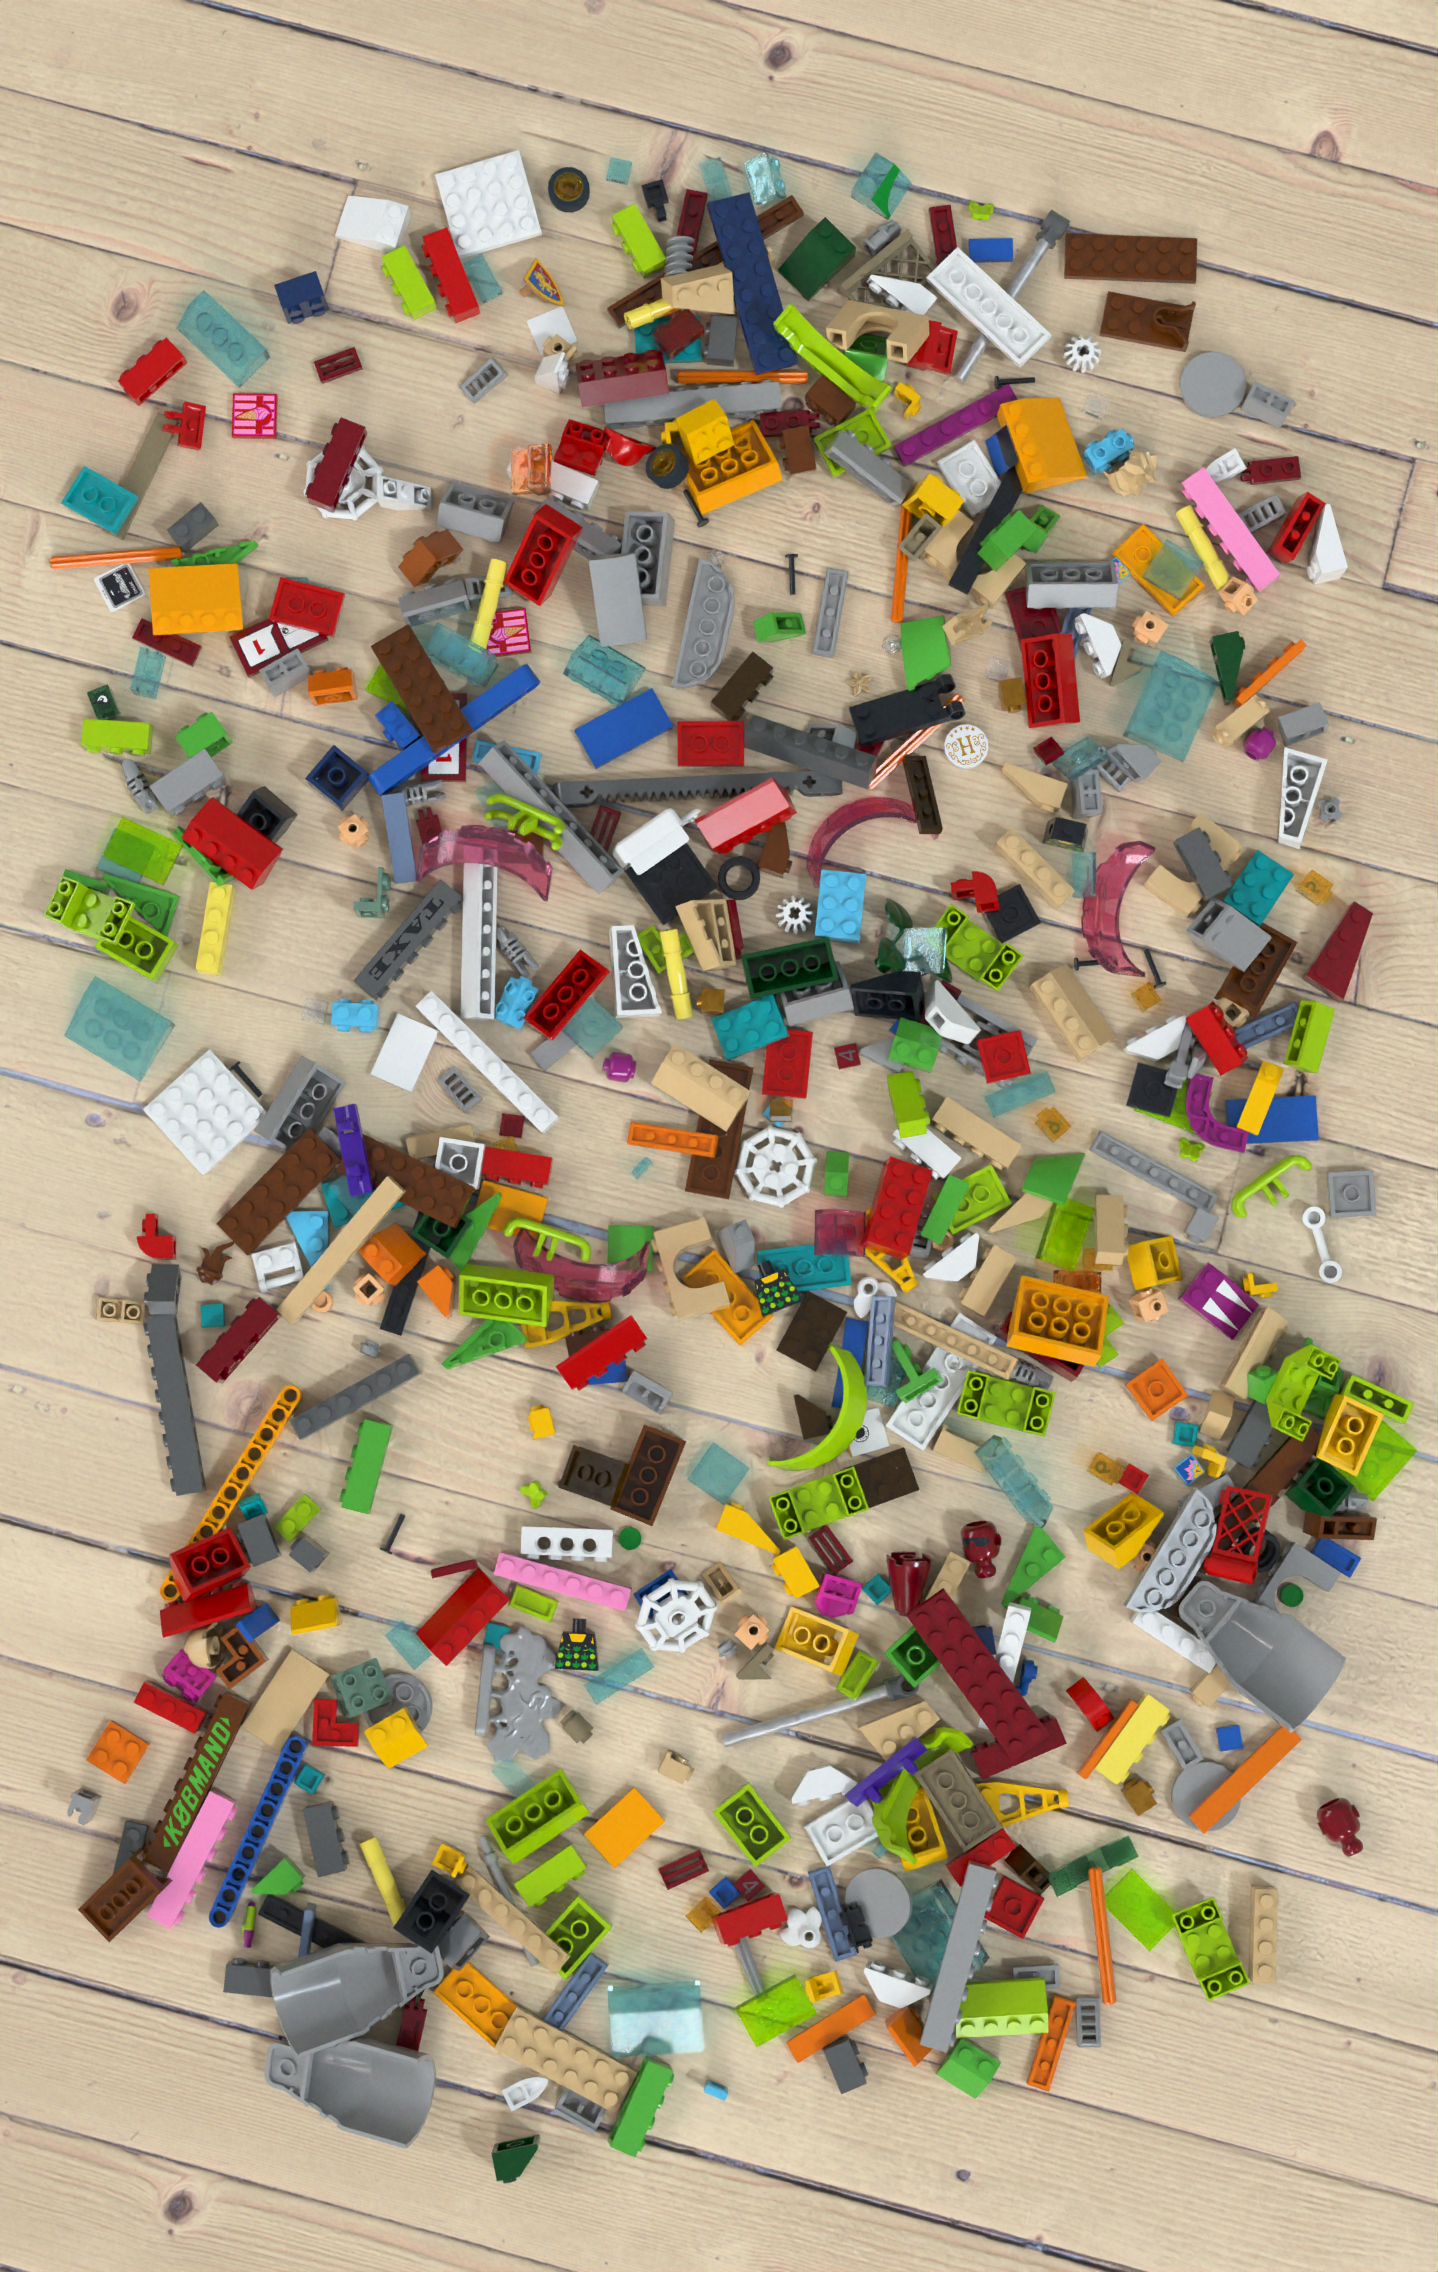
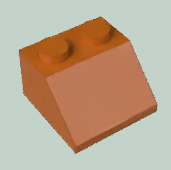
[308,667,358,706]
[357,1222,426,1286]
[417,1265,456,1319]
[885,2005,933,2067]

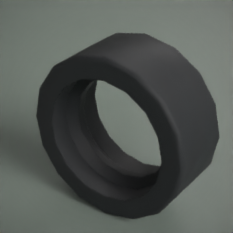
[718,856,760,900]
[1234,1527,1280,1573]

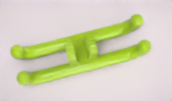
[484,794,565,850]
[1231,1155,1312,1218]
[503,1217,591,1262]

